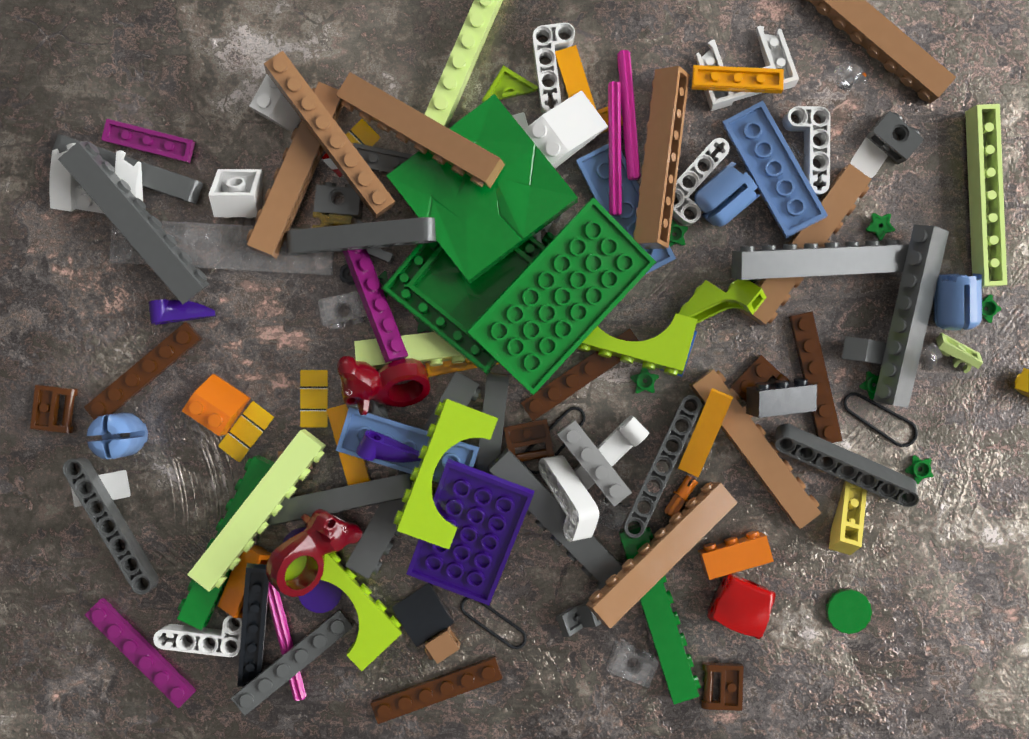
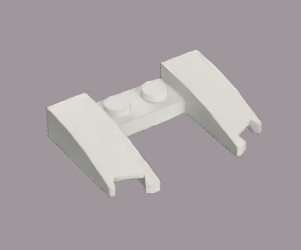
[695,26,799,111]
[49,143,143,214]

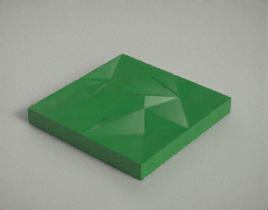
[386,94,578,284]
[381,237,545,375]

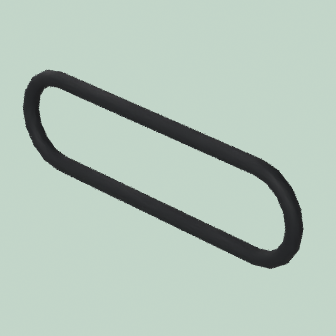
[460,597,527,649]

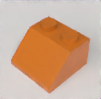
[182,374,250,436]

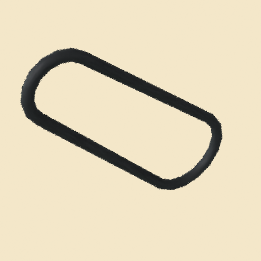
[843,392,918,447]
[522,406,586,474]

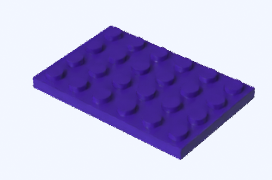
[406,458,534,605]

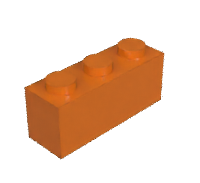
[698,531,774,580]
[218,545,271,618]

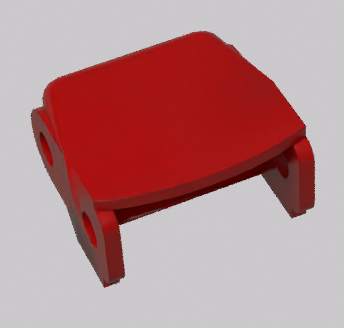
[707,574,776,639]

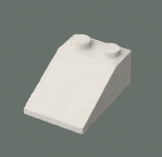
[524,90,608,169]

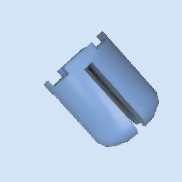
[694,162,760,227]
[933,274,982,331]
[87,412,148,460]

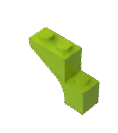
[678,279,767,324]

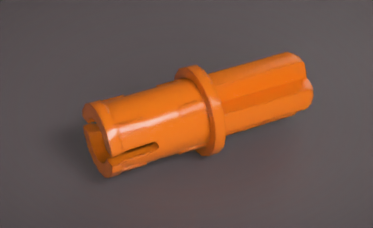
[664,475,698,517]

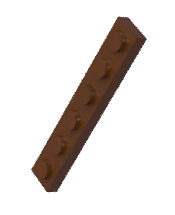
[789,311,843,443]
[84,322,202,420]
[521,328,639,421]
[370,656,503,724]

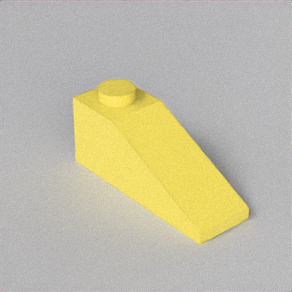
[829,481,867,555]

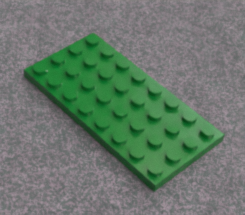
[466,197,656,395]

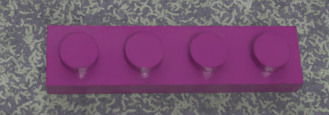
[101,118,195,163]

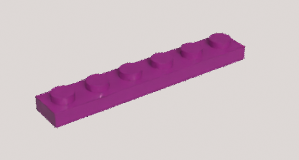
[343,249,408,363]
[85,598,197,709]

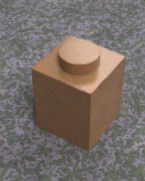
[424,626,461,664]

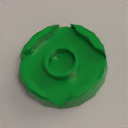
[825,588,872,634]

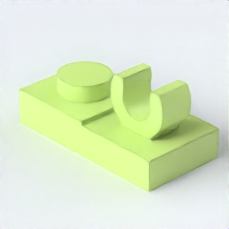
[936,332,983,373]

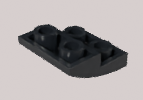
[392,583,455,647]

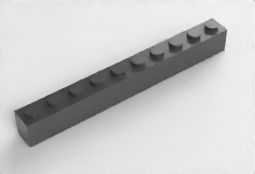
[345,371,481,579]

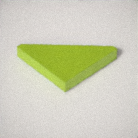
[482,65,538,102]

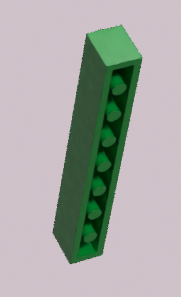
[177,455,275,630]
[617,524,701,705]

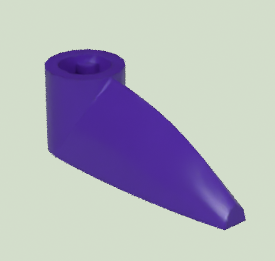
[148,299,216,325]
[356,430,421,463]

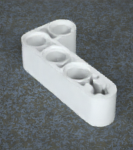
[532,23,575,114]
[782,106,830,197]
[673,138,730,226]
[574,415,649,490]
[539,455,599,542]
[153,615,242,657]

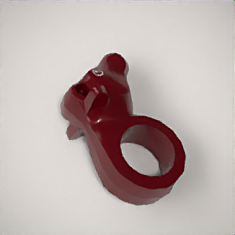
[337,356,430,415]
[266,509,363,597]

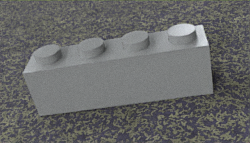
[557,419,632,507]

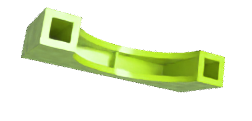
[577,313,698,376]
[393,399,498,549]
[285,553,402,671]

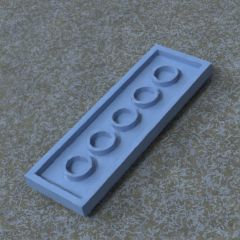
[722,101,828,239]
[576,143,676,275]
[336,407,480,483]

